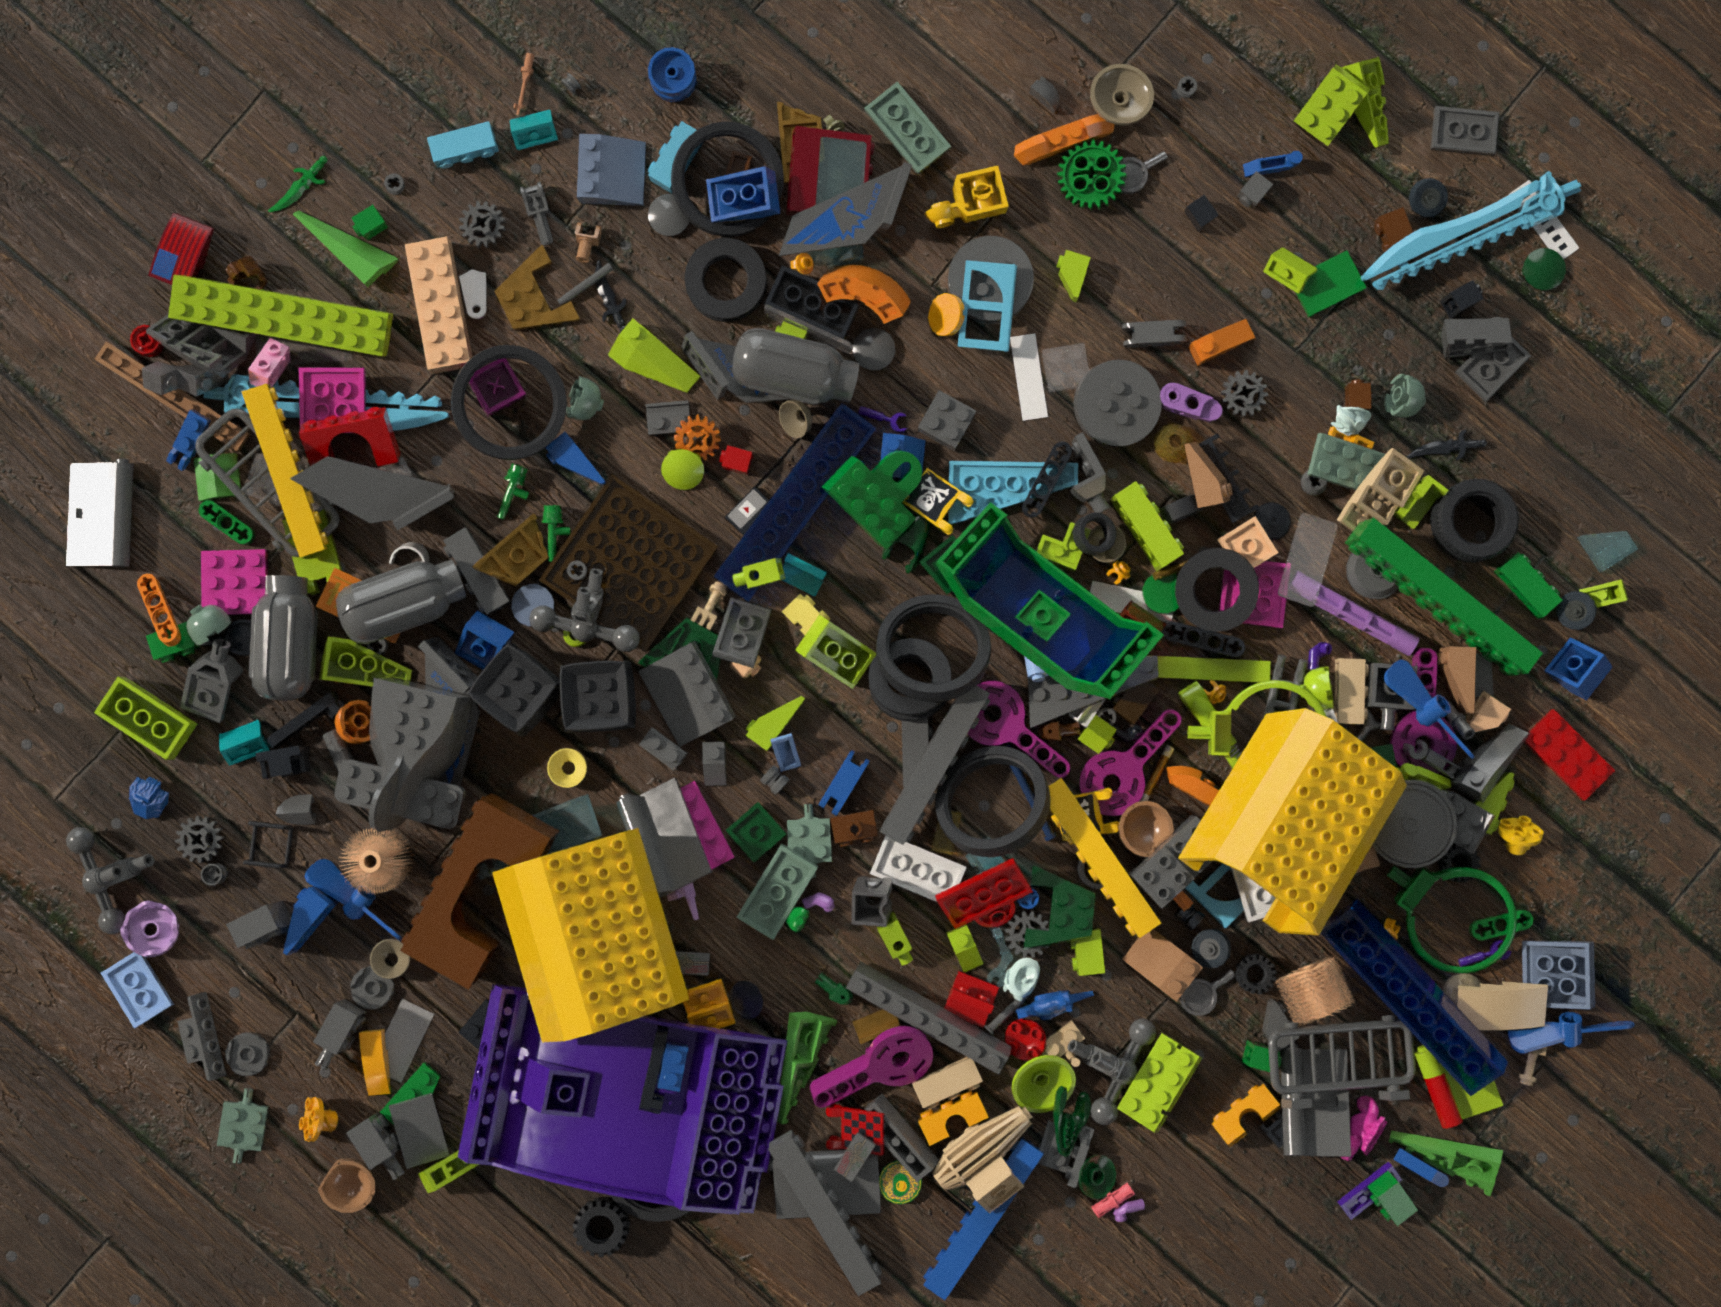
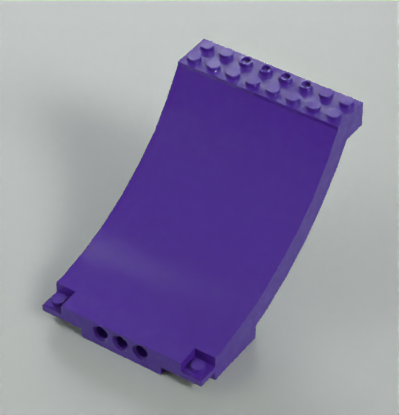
[458,984,787,1215]

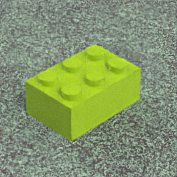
[1294,64,1371,146]
[795,614,876,689]

